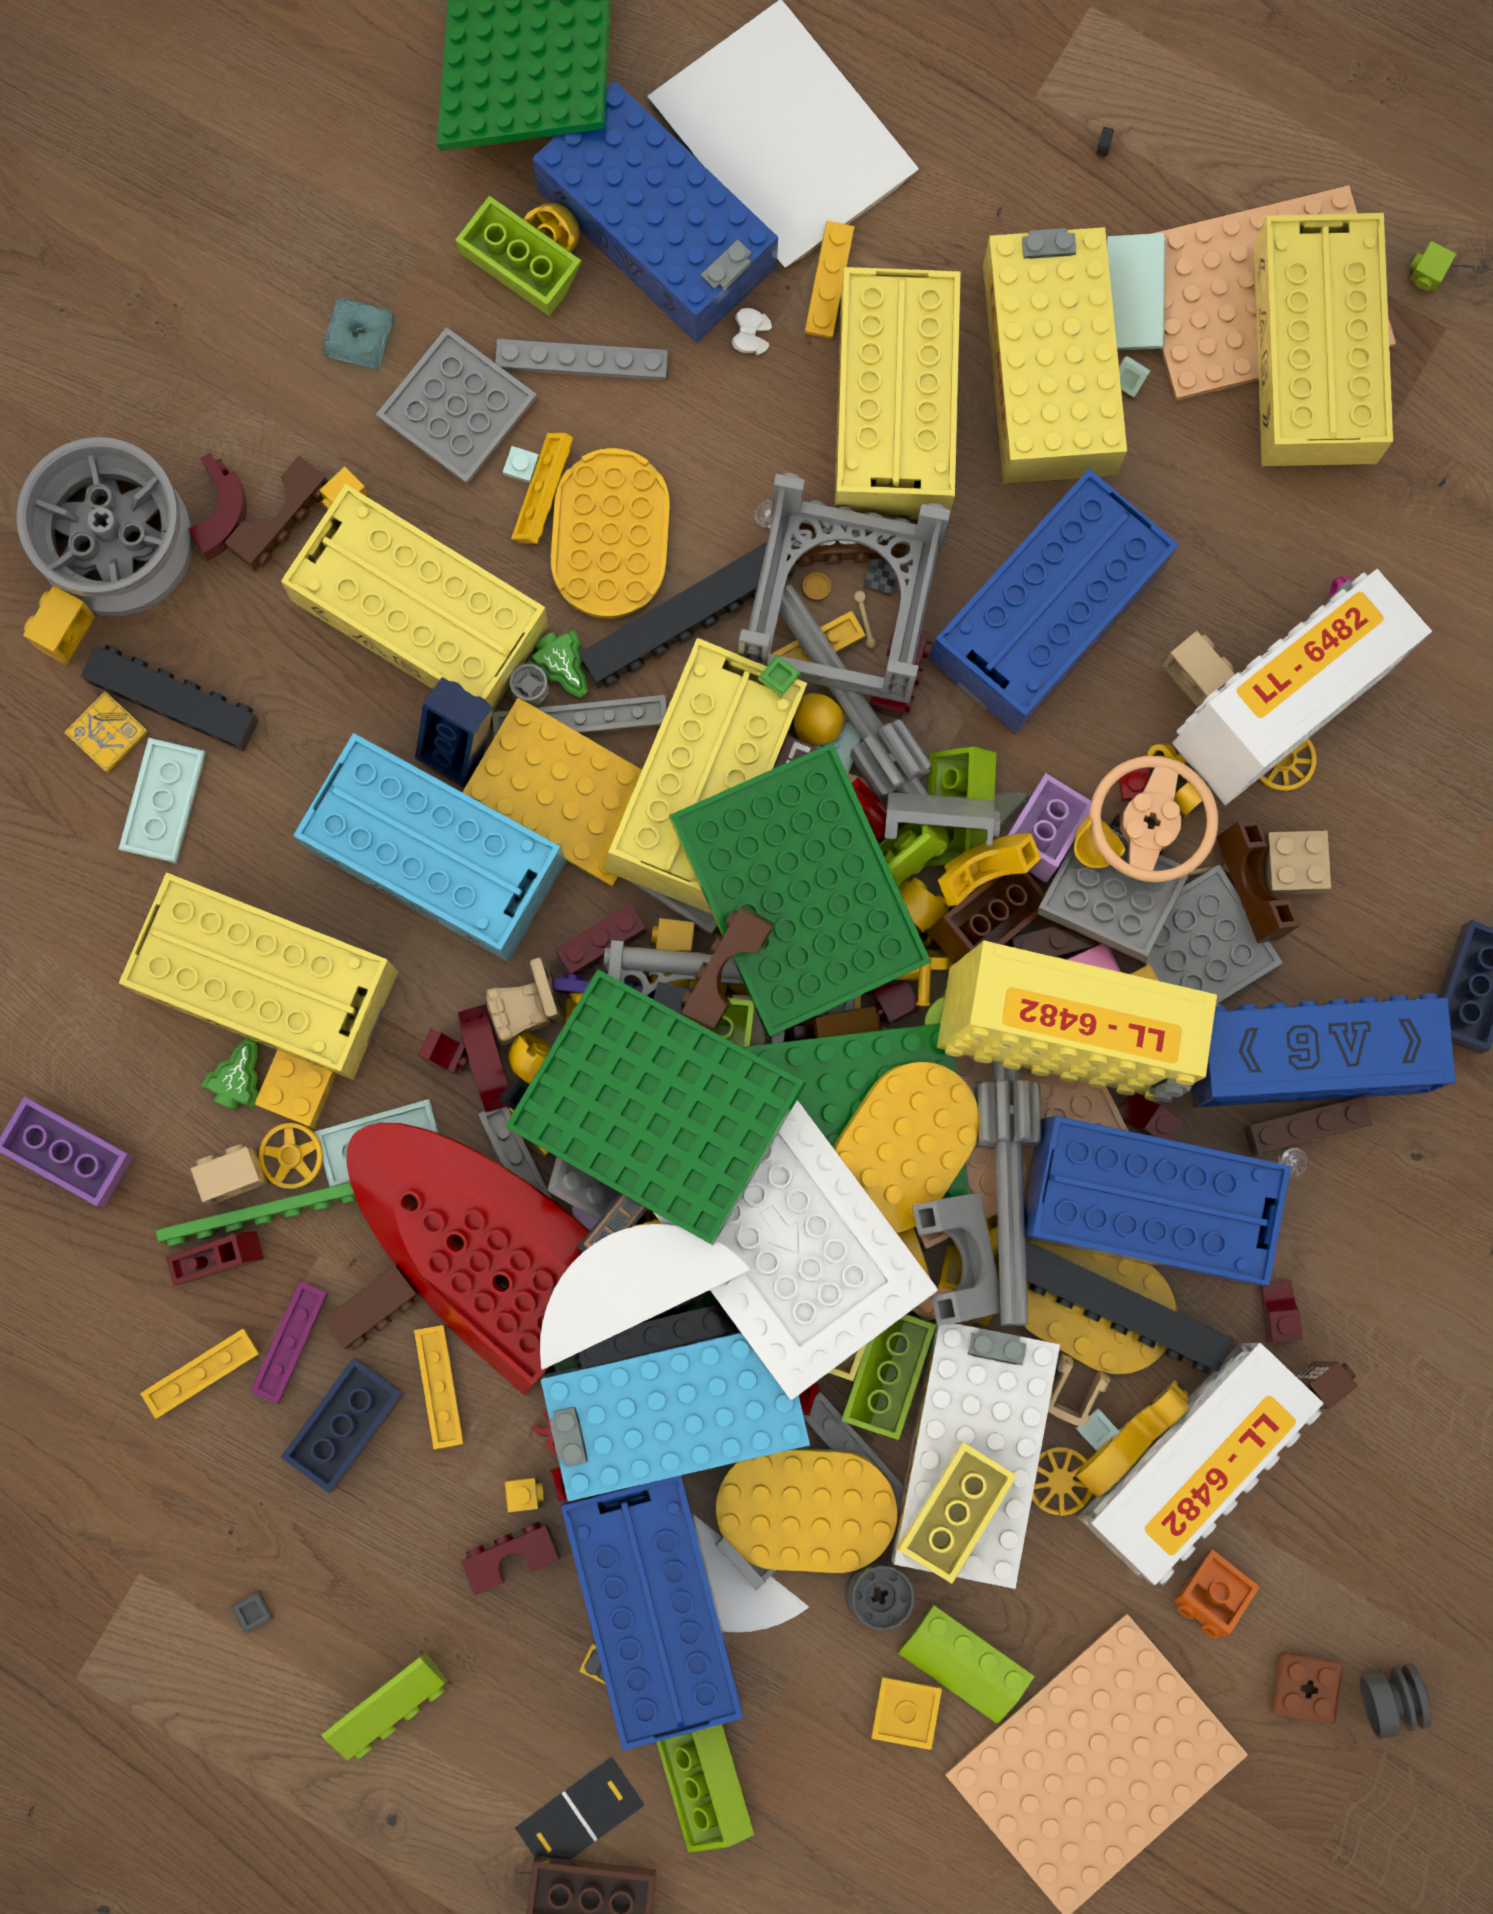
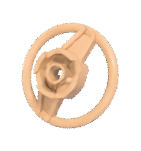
[1089,756,1218,883]

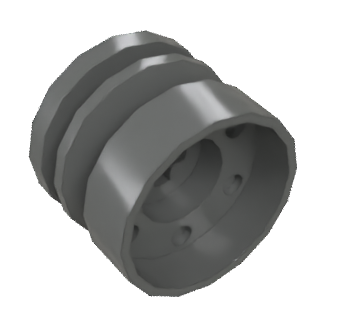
[845,1562,915,1631]
[1360,1663,1431,1739]

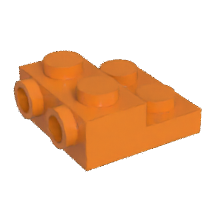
[1173,1549,1260,1639]

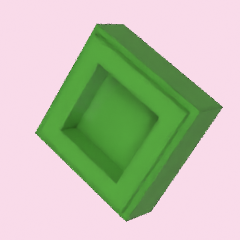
[758,655,800,698]

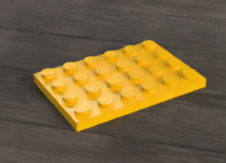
[462,698,642,887]

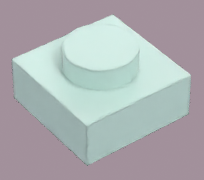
[1119,356,1150,397]
[503,446,539,484]
[1075,1408,1119,1451]

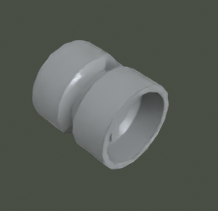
[509,663,550,708]

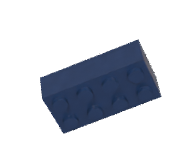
[415,677,493,787]
[1438,920,1493,1054]
[281,1358,405,1493]

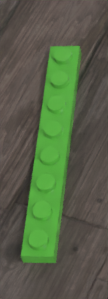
[156,1183,357,1247]

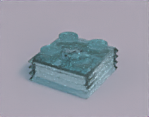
[323,298,394,369]

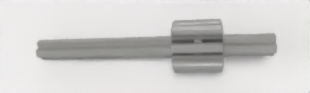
[779,584,948,829]
[974,1061,1042,1326]

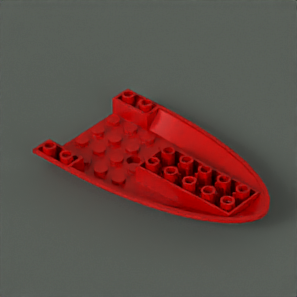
[346,1122,590,1395]

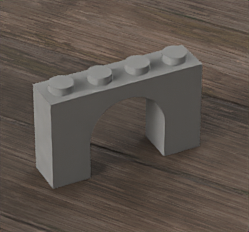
[912,1192,1000,1326]

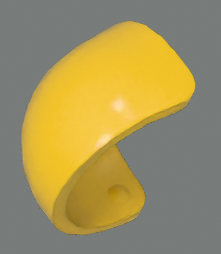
[794,693,845,745]
[1074,815,1125,868]

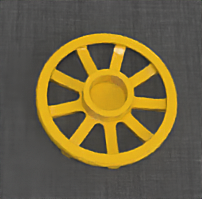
[1259,738,1317,792]
[1032,1447,1092,1516]

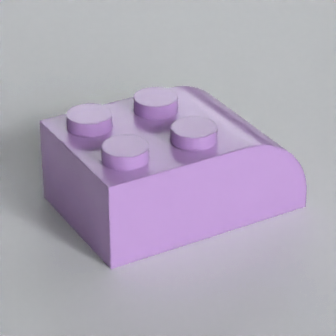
[1007,773,1091,883]

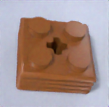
[1272,1652,1343,1725]

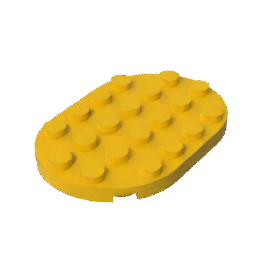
[551,448,670,619]
[833,1062,979,1233]
[1023,1239,1177,1374]
[716,1448,898,1573]

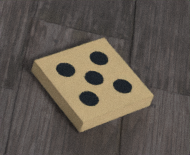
[530,957,566,1022]

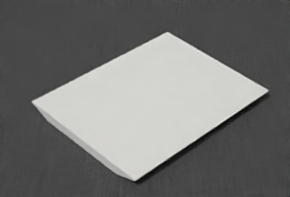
[647,0,919,268]
[652,1100,938,1400]

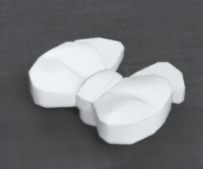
[731,308,772,356]

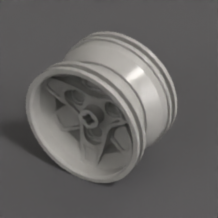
[17,437,194,617]

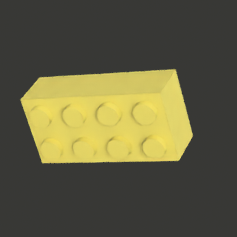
[897,1441,1017,1584]

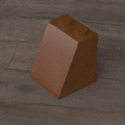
[786,1006,880,1041]

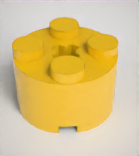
[899,878,950,946]

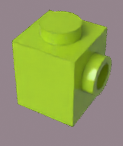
[1409,241,1456,292]

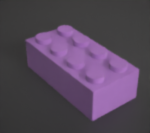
[0,1096,134,1208]

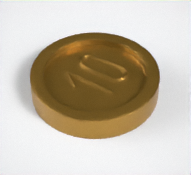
[802,572,831,601]

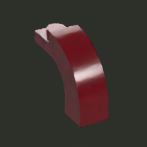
[188,453,247,561]
[458,1004,509,1112]

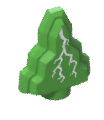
[526,630,588,699]
[201,1038,259,1110]

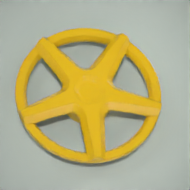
[259,1123,323,1189]

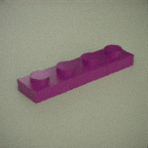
[250,1281,328,1404]

